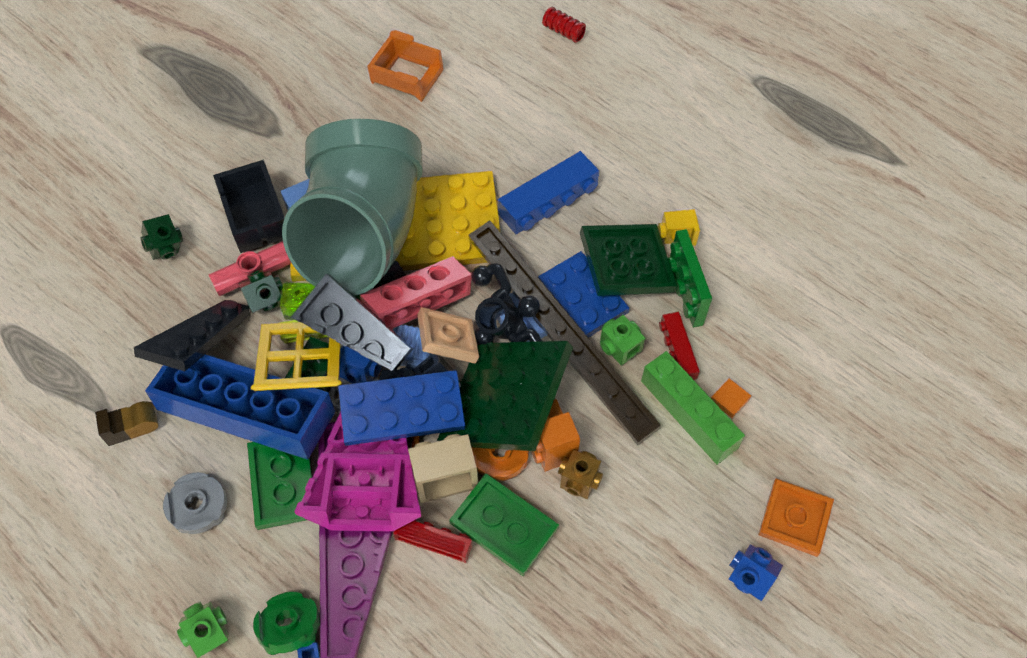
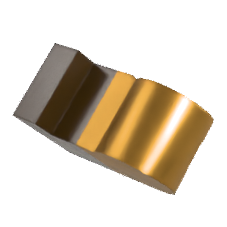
[95,401,158,446]

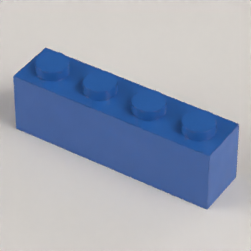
[498,151,599,235]

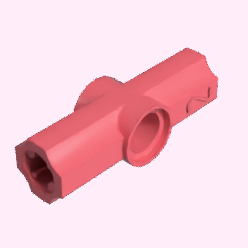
[209,241,291,296]

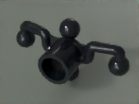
[471,263,542,345]

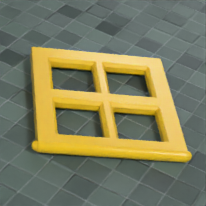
[251,322,342,391]

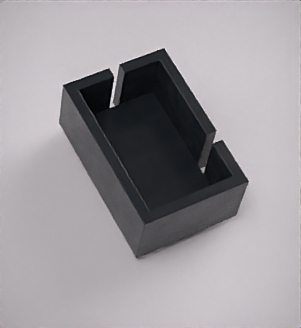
[213,159,285,253]

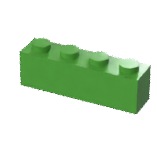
[641,351,745,465]

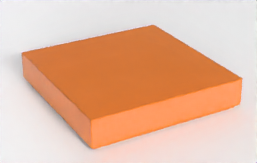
[758,478,834,557]

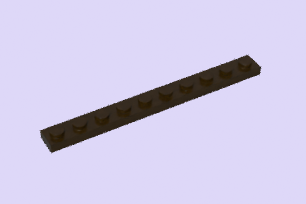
[468,220,661,445]

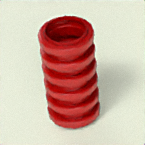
[542,7,586,43]

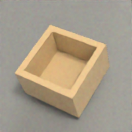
[408,434,478,503]

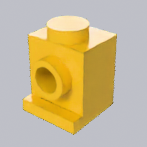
[658,209,700,246]

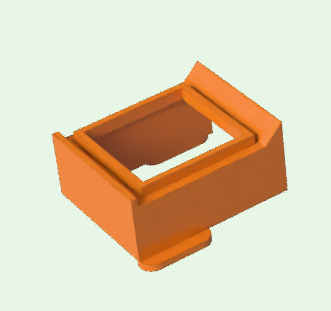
[367,30,444,102]

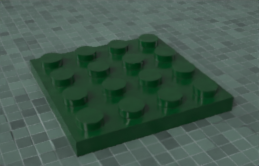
[437,341,573,451]

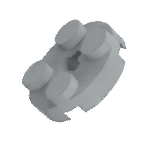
[163,472,227,534]

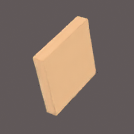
[417,307,479,363]

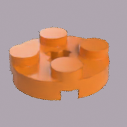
[472,448,529,481]

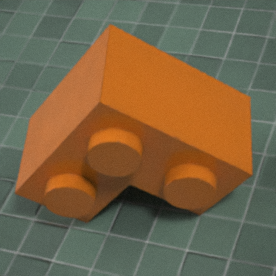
[531,399,580,472]

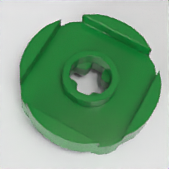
[253,592,320,655]

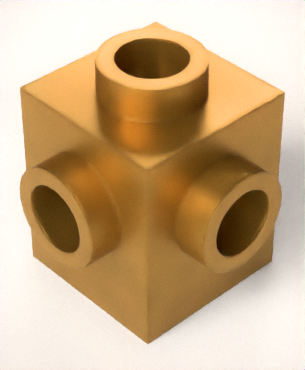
[558,449,603,499]

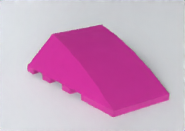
[295,412,421,532]

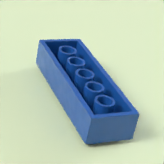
[145,355,335,460]

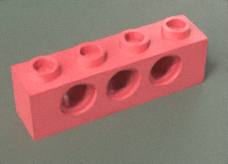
[360,256,472,329]

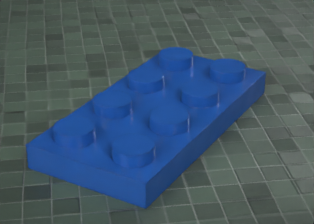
[338,370,465,446]

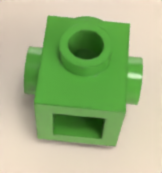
[600,315,645,366]
[177,601,229,658]

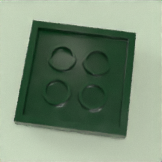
[579,224,677,296]

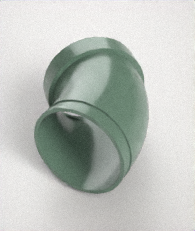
[282,119,423,296]

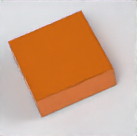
[711,378,751,419]

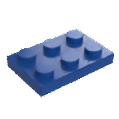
[538,251,629,338]

